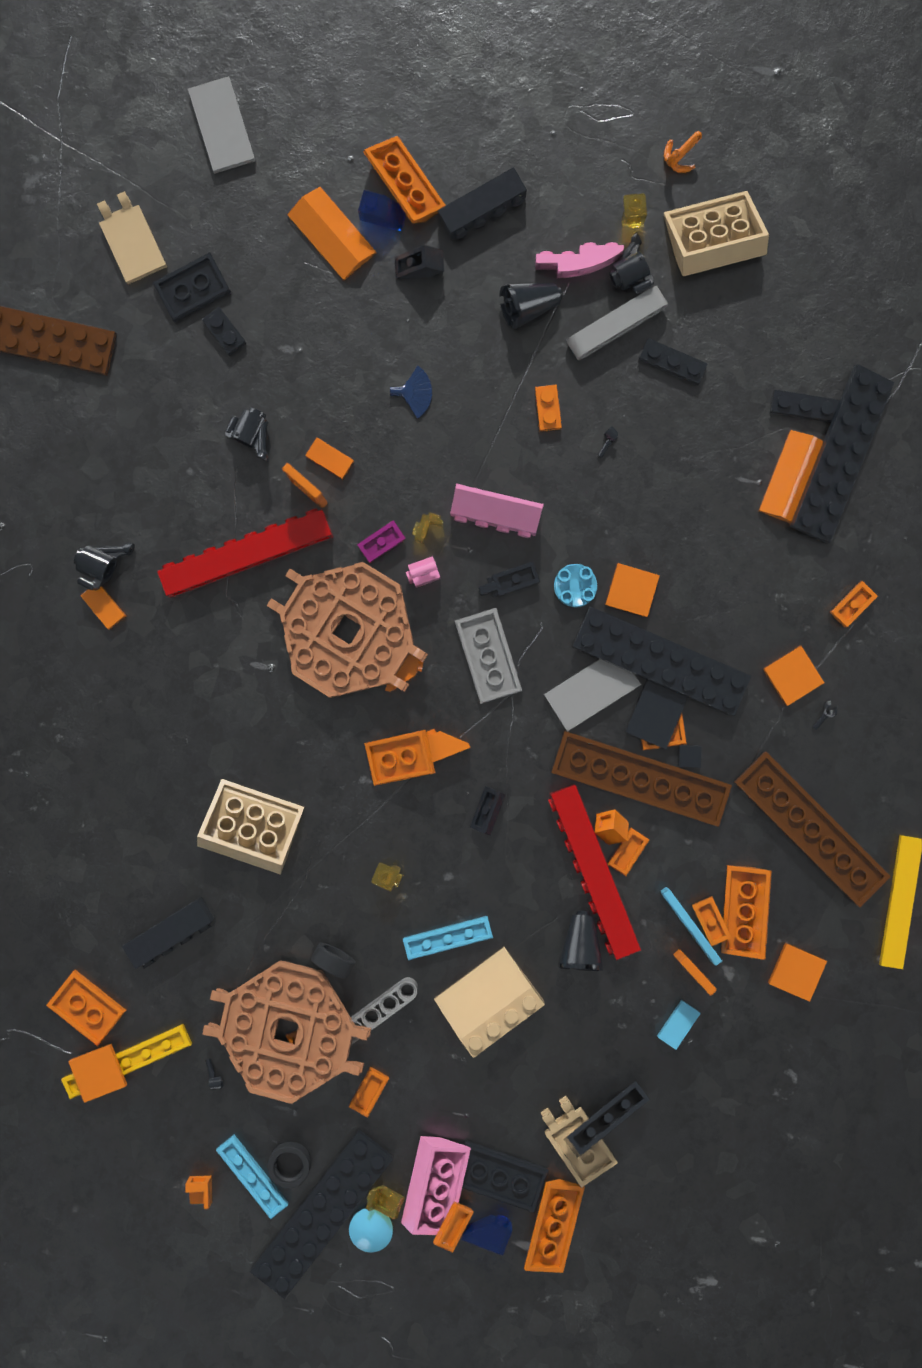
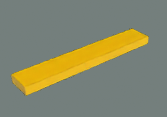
[879,835,922,969]
[61,1024,192,1099]

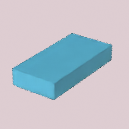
[657,999,701,1049]

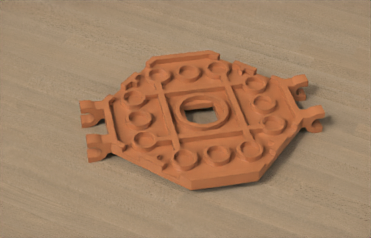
[267,562,428,698]
[202,960,372,1104]

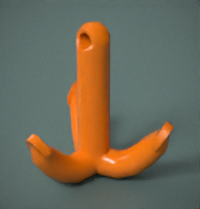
[664,131,702,173]

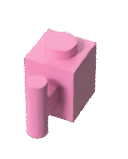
[406,556,440,588]

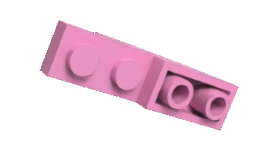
[535,242,624,278]

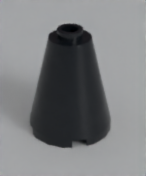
[499,283,563,329]
[559,911,603,971]

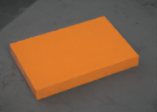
[282,462,328,508]
[364,730,435,786]
[46,970,126,1047]

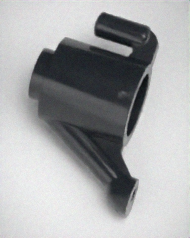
[609,232,654,295]
[225,407,269,462]
[74,543,135,591]

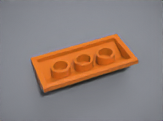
[363,136,446,223]
[287,187,376,281]
[759,430,823,524]
[721,865,772,960]
[524,1179,585,1273]

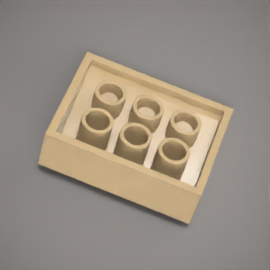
[664,191,769,276]
[197,779,304,875]
[434,947,545,1058]

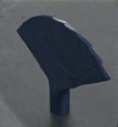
[390,366,432,419]

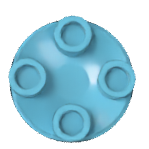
[554,564,597,607]
[349,1208,393,1252]

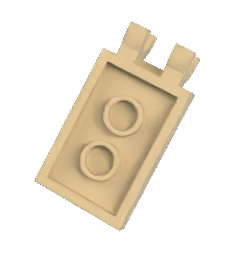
[97,191,167,284]
[541,1096,618,1188]

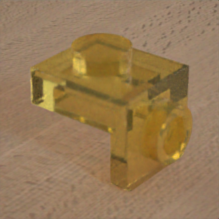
[622,193,647,228]
[412,512,444,544]
[371,862,403,891]
[366,1185,405,1220]

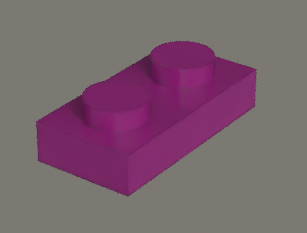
[357,520,406,563]

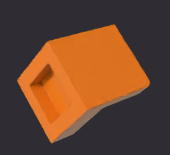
[595,810,629,845]
[185,1175,212,1209]

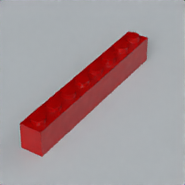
[157,508,333,598]
[548,784,641,960]

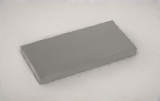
[188,76,256,174]
[455,608,522,704]
[544,659,641,731]

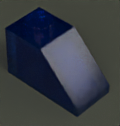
[358,190,406,231]
[461,1215,512,1256]

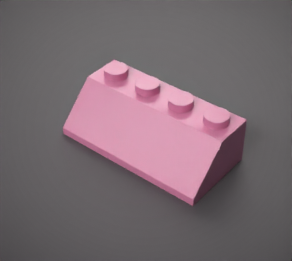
[450,484,543,538]
[401,1136,471,1235]

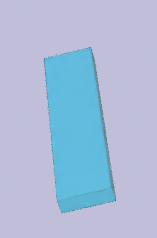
[660,887,722,965]
[403,916,493,960]
[216,1134,289,1219]

